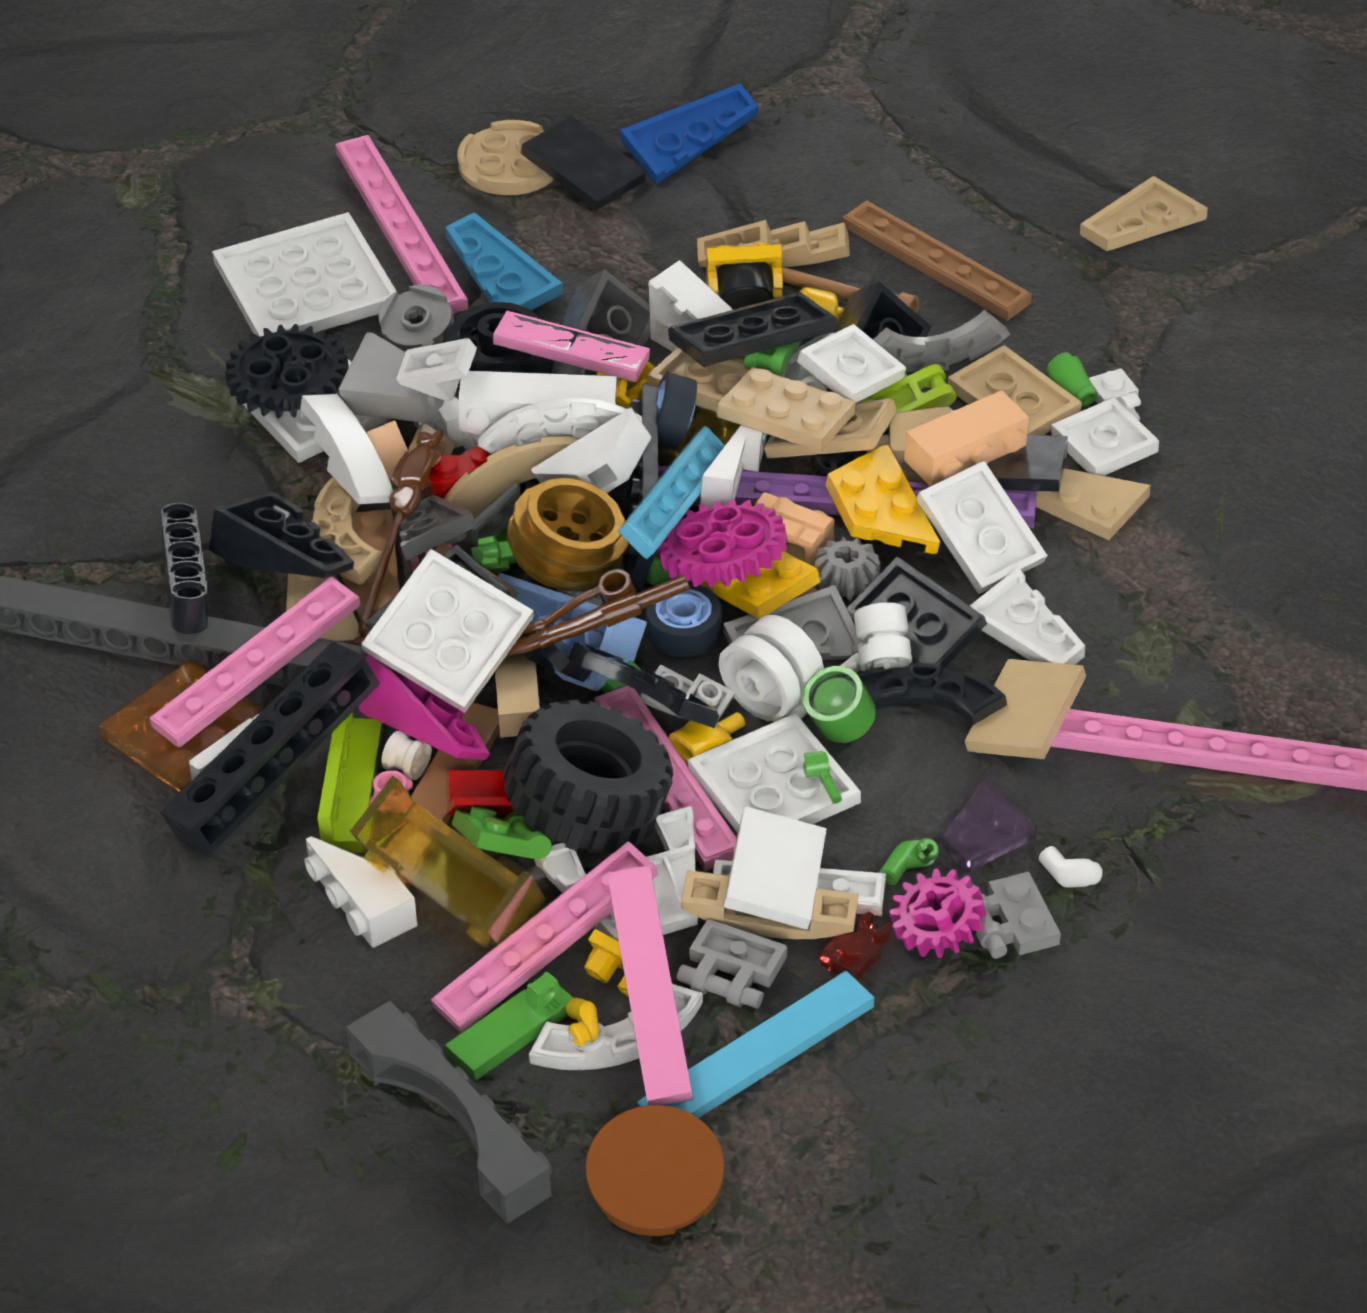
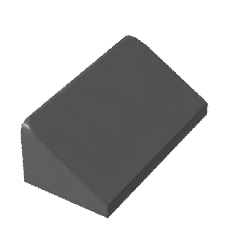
[452,483,521,557]

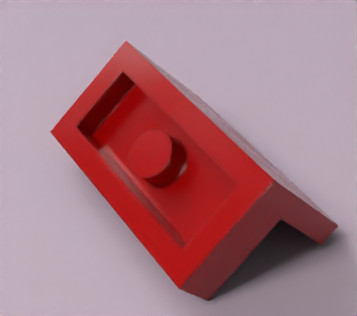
[447,770,515,815]

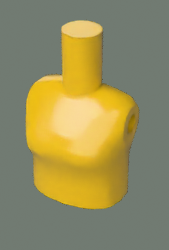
[669,712,745,764]

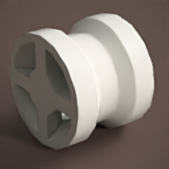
[381,731,432,780]

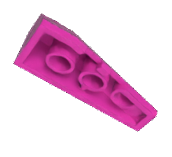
[358,655,490,760]

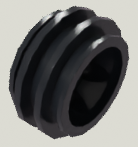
[442,302,554,391]

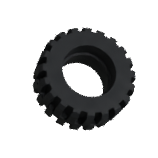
[503,700,674,854]

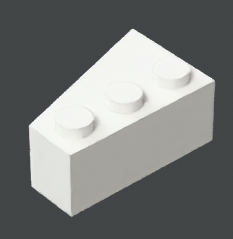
[649,260,745,360]

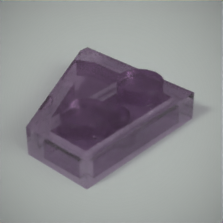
[942,777,1037,873]

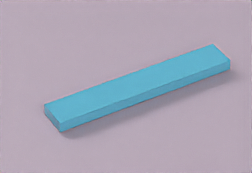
[618,426,725,559]
[637,971,874,1118]

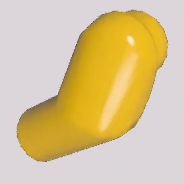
[566,997,600,1047]

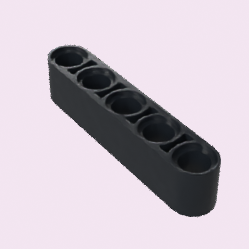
[161,503,208,634]

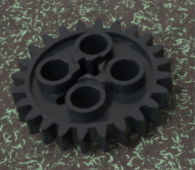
[225,324,349,418]

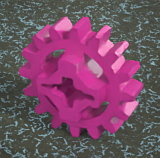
[890,869,986,958]

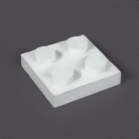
[797,324,906,403]
[1051,397,1159,476]

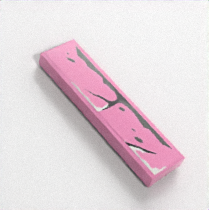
[493,311,650,382]

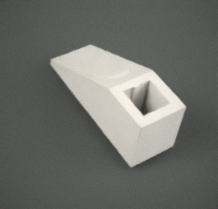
[304,836,418,948]

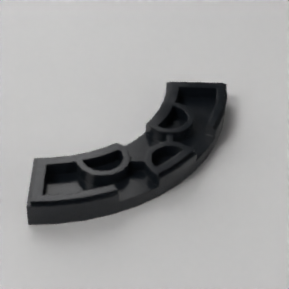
[570,641,720,728]
[857,663,1007,725]

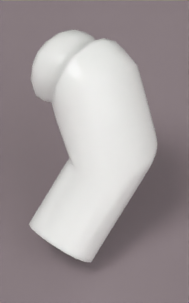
[1038,846,1103,888]

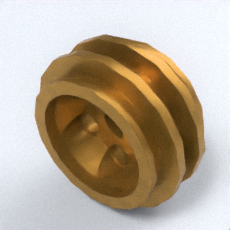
[506,478,629,591]

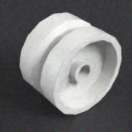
[718,615,824,721]

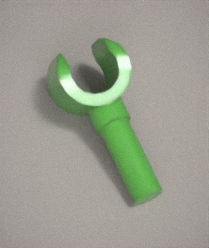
[803,751,842,804]

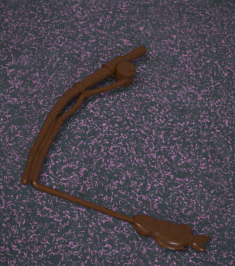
[352,430,690,656]

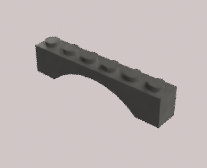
[346,1001,552,1224]

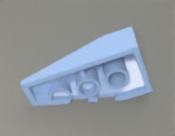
[498,573,647,691]

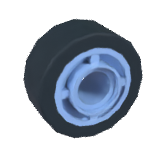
[656,372,697,450]
[646,583,722,657]

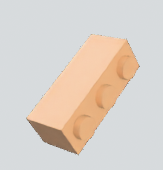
[904,390,1029,487]

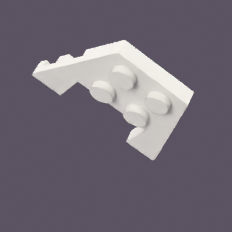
[534,806,698,941]

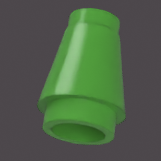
[1046,352,1098,408]

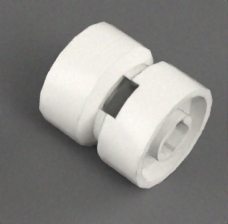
[854,603,912,671]

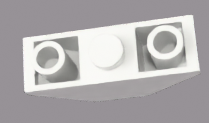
[531,407,651,493]

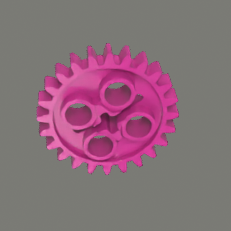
[658,499,788,588]

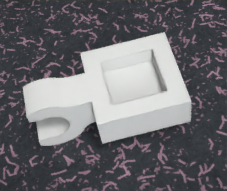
[1089,368,1141,421]

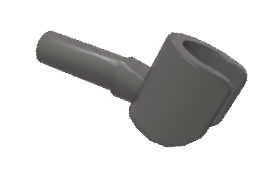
[498,855,549,895]

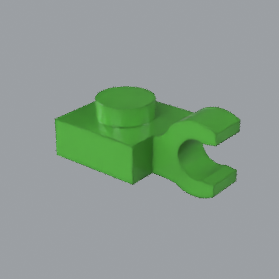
[471,536,517,574]

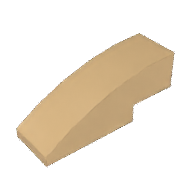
[495,653,540,738]

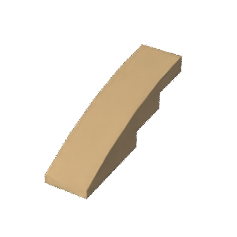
[697,220,850,268]

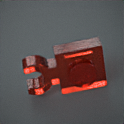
[820,911,892,981]

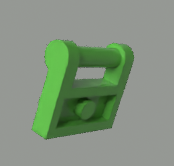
[452,806,552,859]

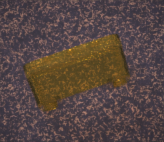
[350,776,546,948]

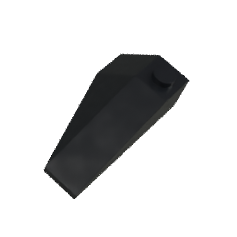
[827,281,931,392]
[209,491,354,578]

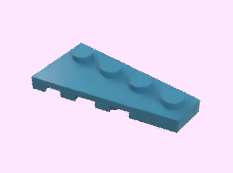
[445,212,563,311]

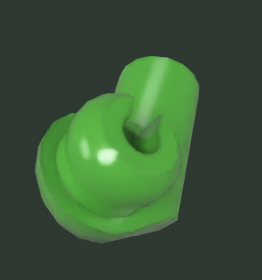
[879,838,939,885]

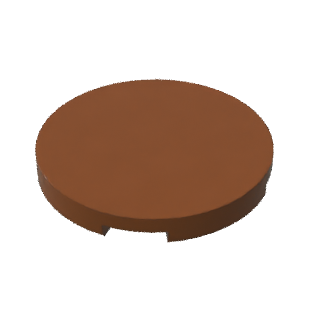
[586,1105,724,1236]

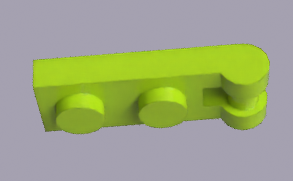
[859,364,957,432]

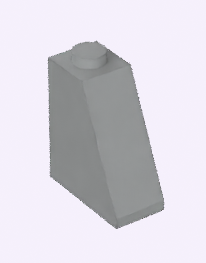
[338,332,444,423]

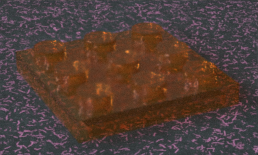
[99,659,263,793]

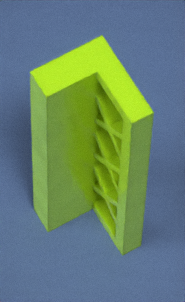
[318,712,384,853]

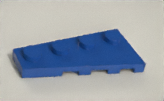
[620,84,758,185]

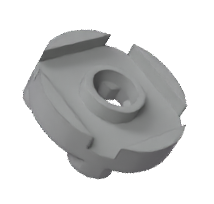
[379,285,454,352]

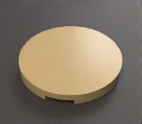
[457,120,554,195]

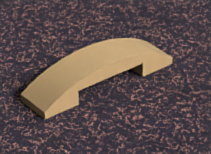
[681,870,859,939]

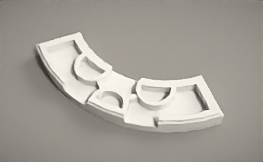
[478,398,642,454]
[529,984,703,1070]

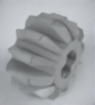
[813,536,880,602]

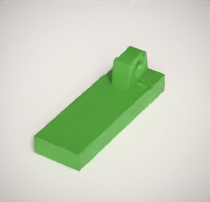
[445,972,573,1081]

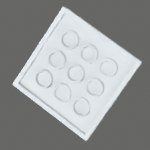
[212,212,399,337]

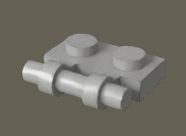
[973,871,1061,958]
[676,918,787,1009]

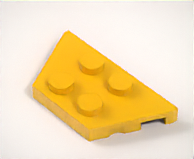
[825,445,940,554]

